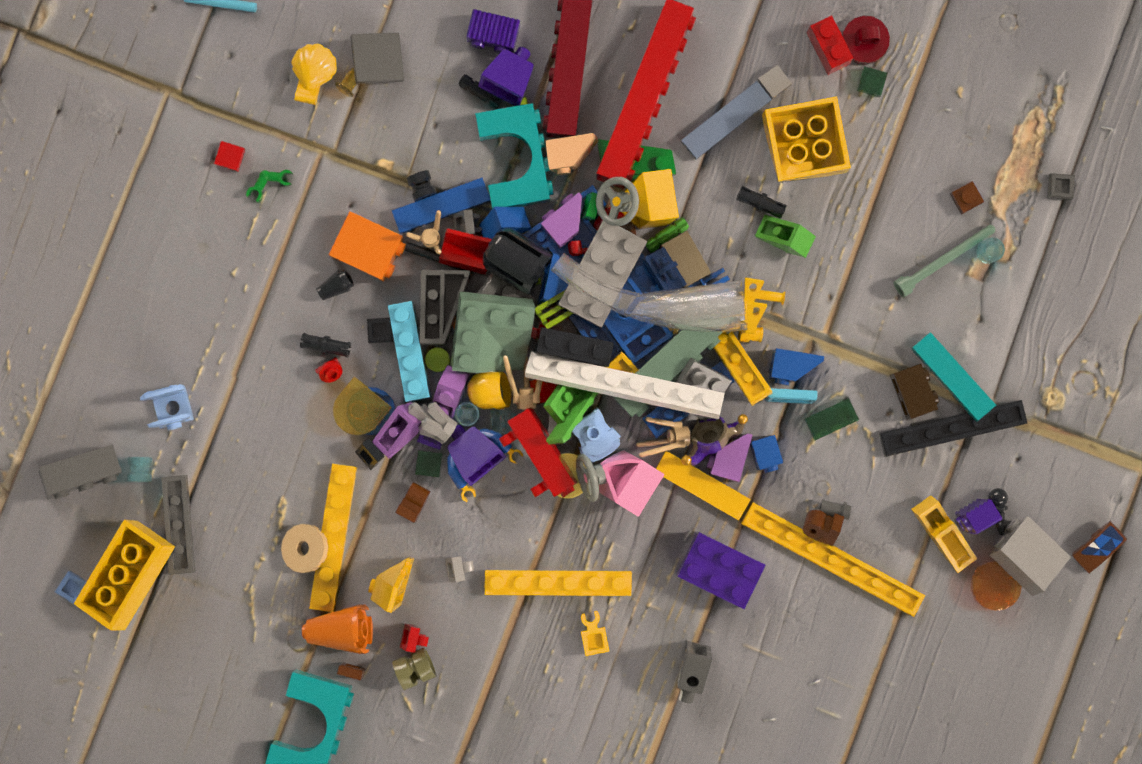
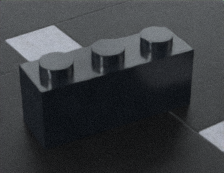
[533,327,614,367]

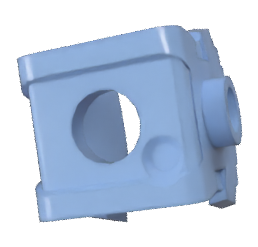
[140,384,194,431]
[572,407,621,462]

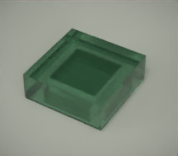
[857,66,888,97]
[415,450,443,478]

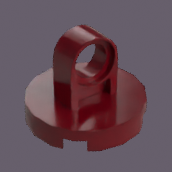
[842,15,890,65]

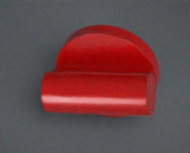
[315,357,343,383]

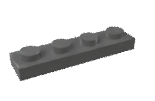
[161,475,195,575]

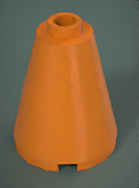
[302,604,373,654]

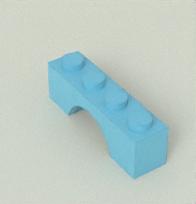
[388,301,432,403]

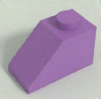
[372,402,421,458]
[707,434,753,482]

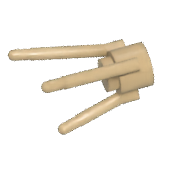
[406,210,441,254]
[503,355,543,409]
[636,417,690,457]

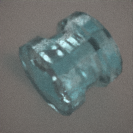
[976,238,1005,264]
[455,402,480,427]

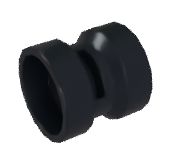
[406,170,437,202]

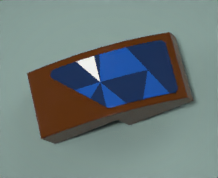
[1072,520,1127,574]

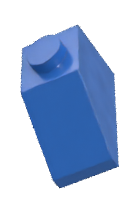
[769,348,824,386]

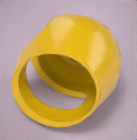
[467,372,512,410]

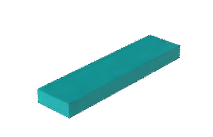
[911,332,996,422]

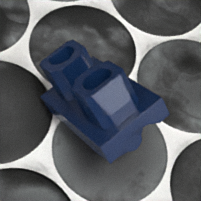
[642,247,687,297]

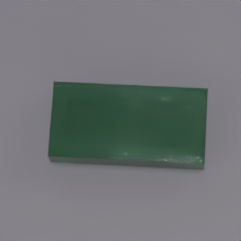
[804,398,859,441]

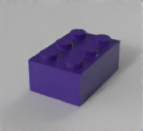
[676,531,766,609]

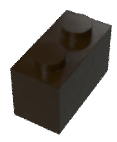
[890,364,939,420]

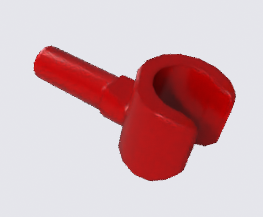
[568,241,588,256]

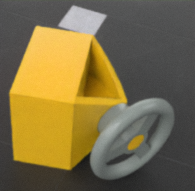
[596,169,679,229]

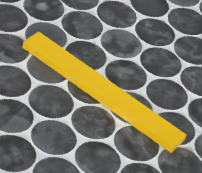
[741,502,925,617]

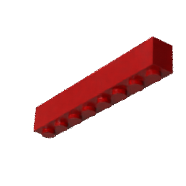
[596,0,696,190]

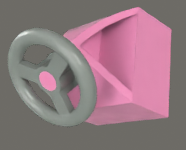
[576,451,665,517]

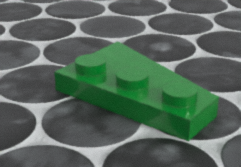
[597,139,676,181]

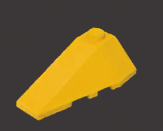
[368,557,414,613]

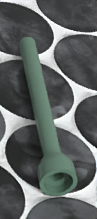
[893,225,995,298]

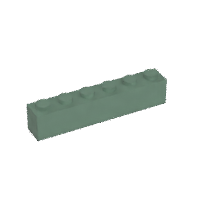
[611,295,740,418]

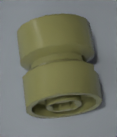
[392,647,437,691]

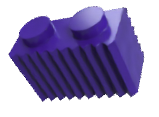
[466,9,521,54]
[955,499,1002,534]

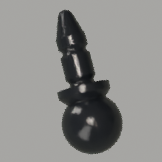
[988,488,1008,535]

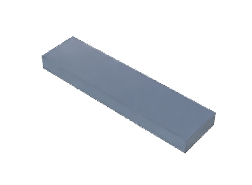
[681,81,772,160]

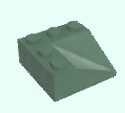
[451,292,535,373]

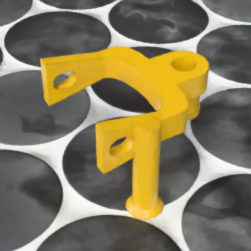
[738,278,785,343]

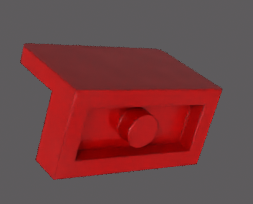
[439,228,492,275]

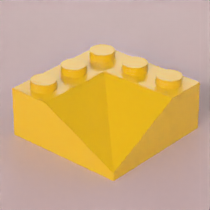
[762,96,851,182]

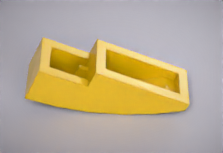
[911,495,977,573]

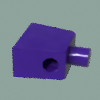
[478,47,534,106]

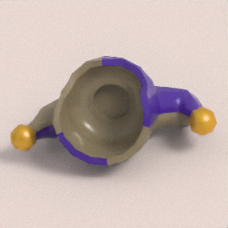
[681,414,748,466]

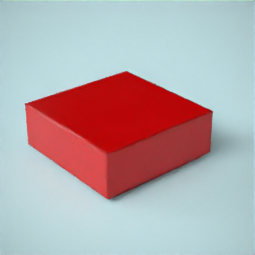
[214,141,246,172]

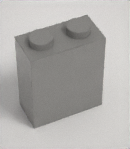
[990,516,1071,596]

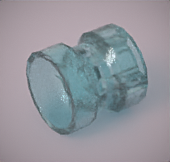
[127,457,153,482]

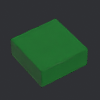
[580,192,597,220]

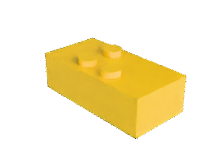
[74,519,175,630]

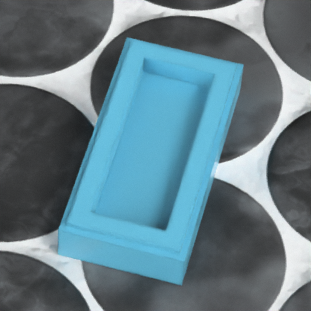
[765,388,817,404]

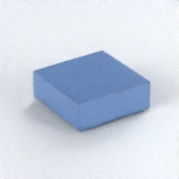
[55,571,87,604]

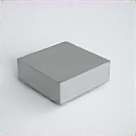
[758,65,792,99]

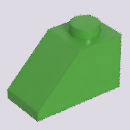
[755,215,816,258]

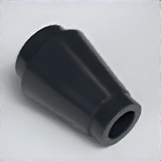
[316,269,354,300]

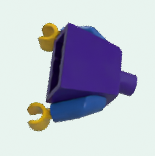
[447,425,523,502]

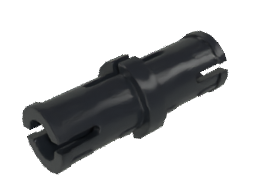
[736,185,787,219]
[300,333,351,358]

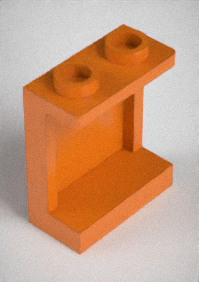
[329,211,406,282]

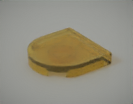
[333,376,392,435]

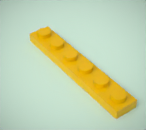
[309,463,357,612]
[485,570,632,596]

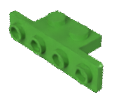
[543,384,598,445]

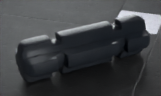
[458,74,503,109]

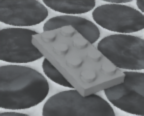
[558,221,647,328]

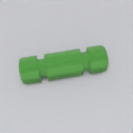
[645,218,689,253]

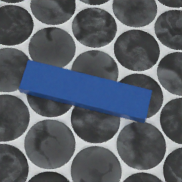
[392,178,491,234]

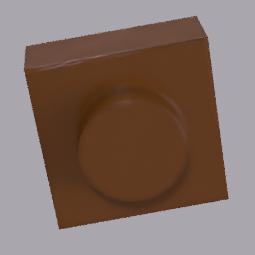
[950,181,984,215]

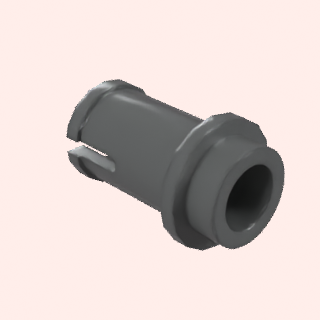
[820,499,851,520]

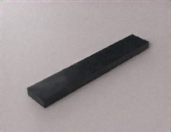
[879,400,1028,457]

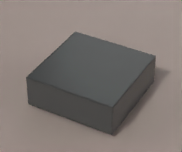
[1047,173,1075,200]

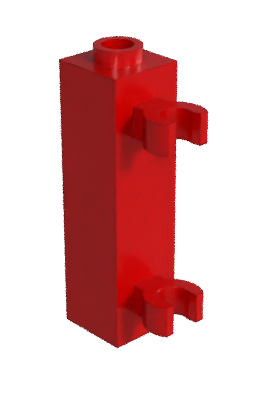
[499,407,578,498]

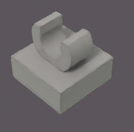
[445,556,474,583]

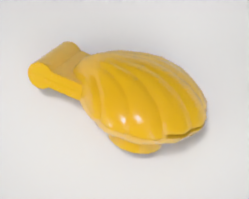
[291,43,337,105]

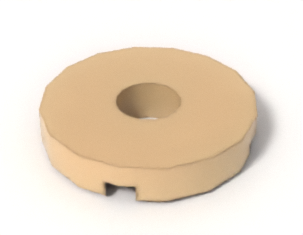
[281,524,328,573]

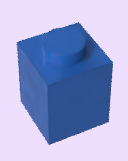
[750,435,783,473]

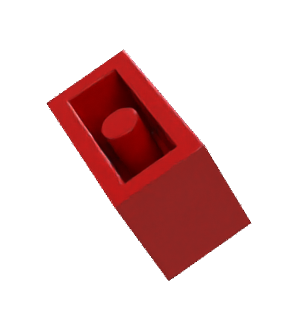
[806,15,853,75]

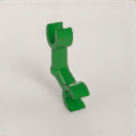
[246,170,293,203]

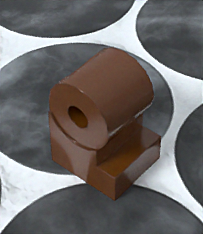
[395,482,431,523]
[803,510,844,547]

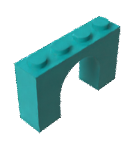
[475,103,554,209]
[265,669,354,764]

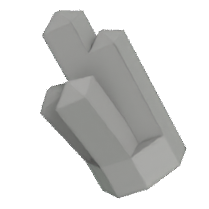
[408,402,457,444]

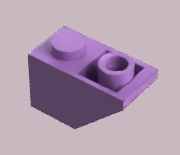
[541,193,582,249]
[432,365,470,420]

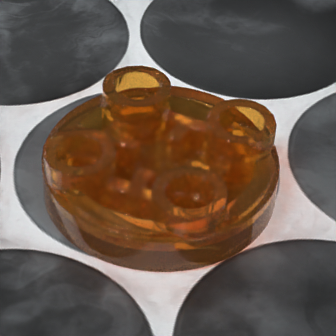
[971,561,1022,611]

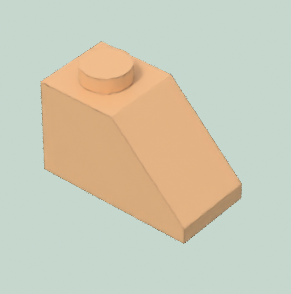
[546,133,598,176]

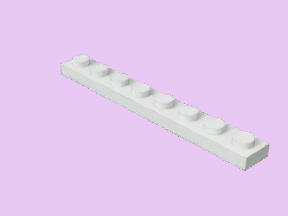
[525,351,725,419]

